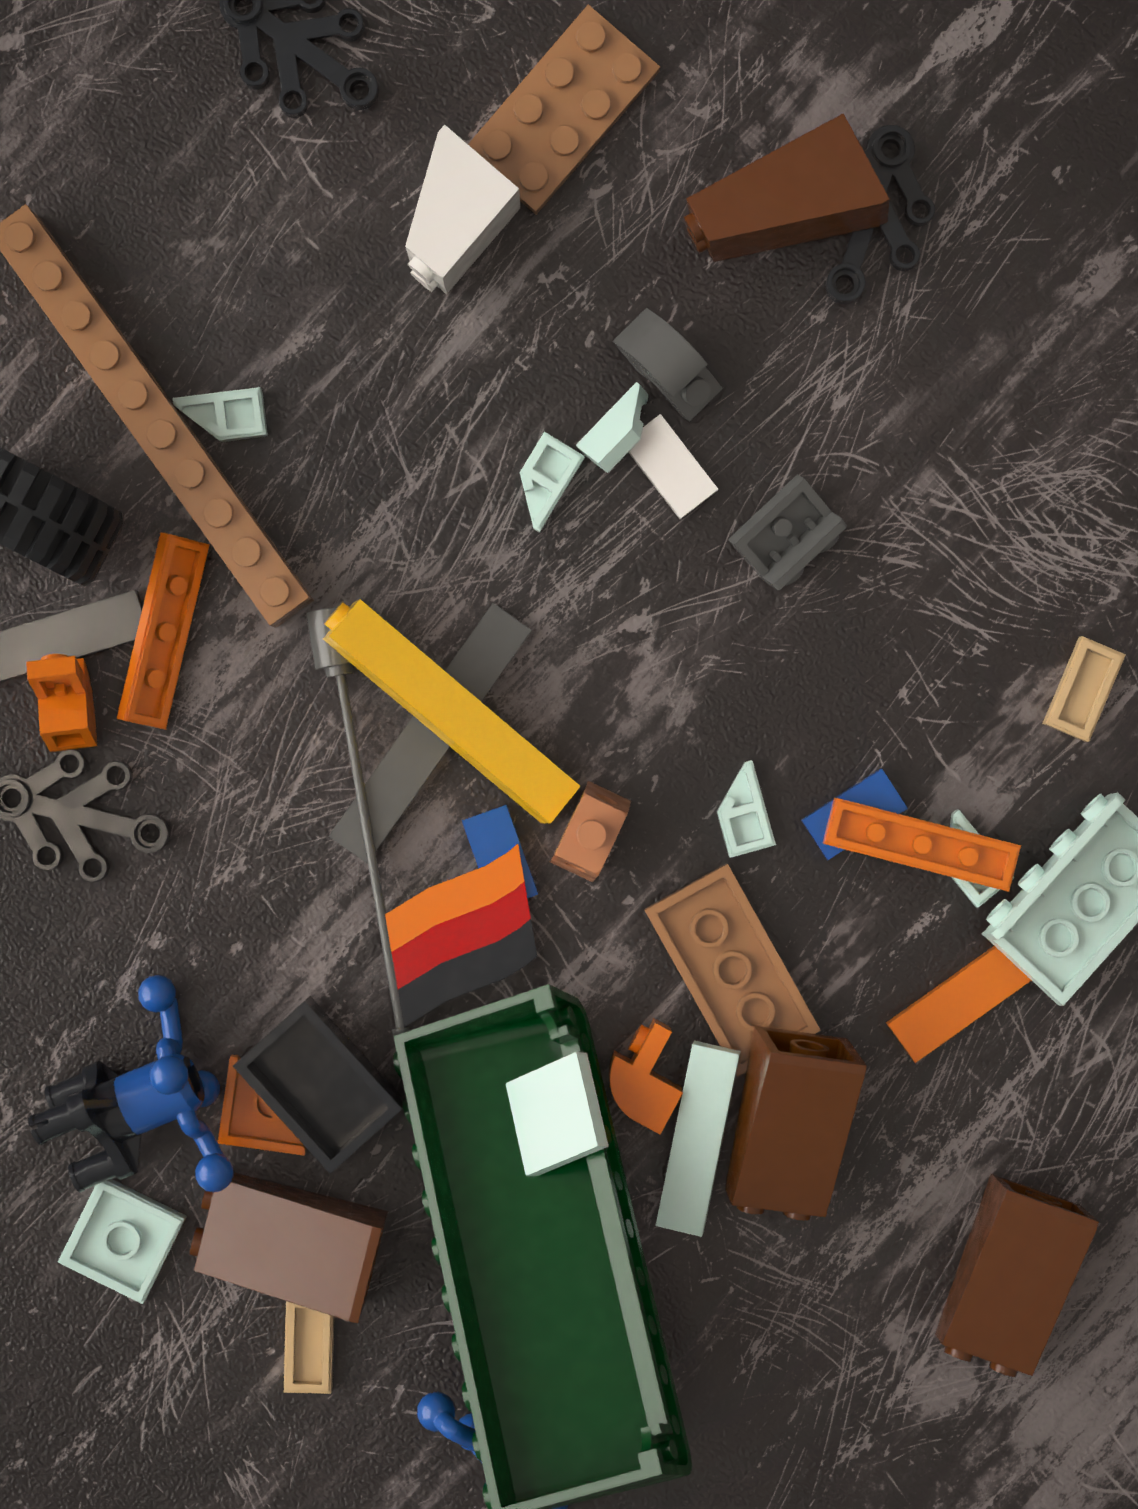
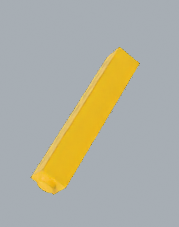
[323,599,581,823]

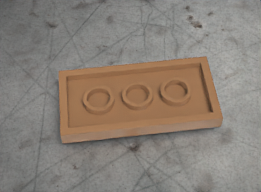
[468,4,660,215]
[644,863,821,1077]

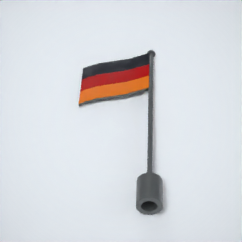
[306,605,537,1035]

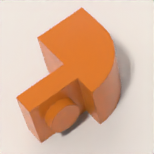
[26,654,97,752]
[609,1018,683,1134]

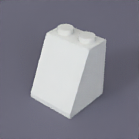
[405,125,520,294]

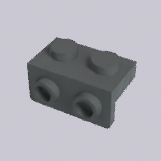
[728,474,847,590]

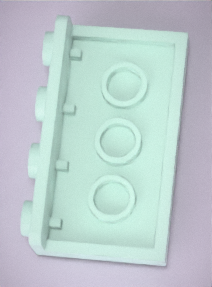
[982,792,1138,1006]

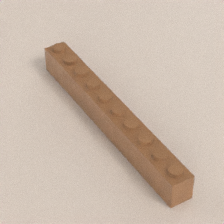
[0,204,314,628]

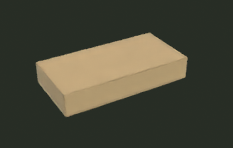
[1042,636,1126,742]
[284,1301,334,1394]

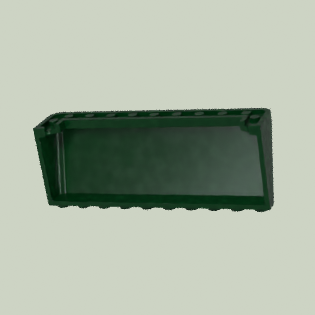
[393,984,692,1509]

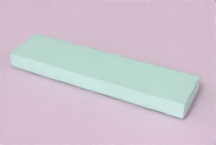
[656,1040,741,1237]

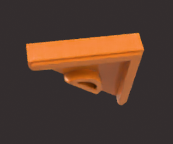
[218,1055,307,1156]

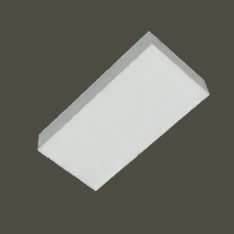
[628,414,718,519]

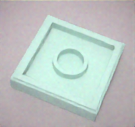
[506,1052,609,1176]
[58,1179,187,1304]

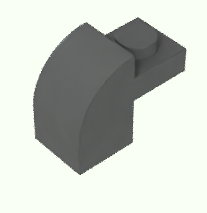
[613,308,723,422]

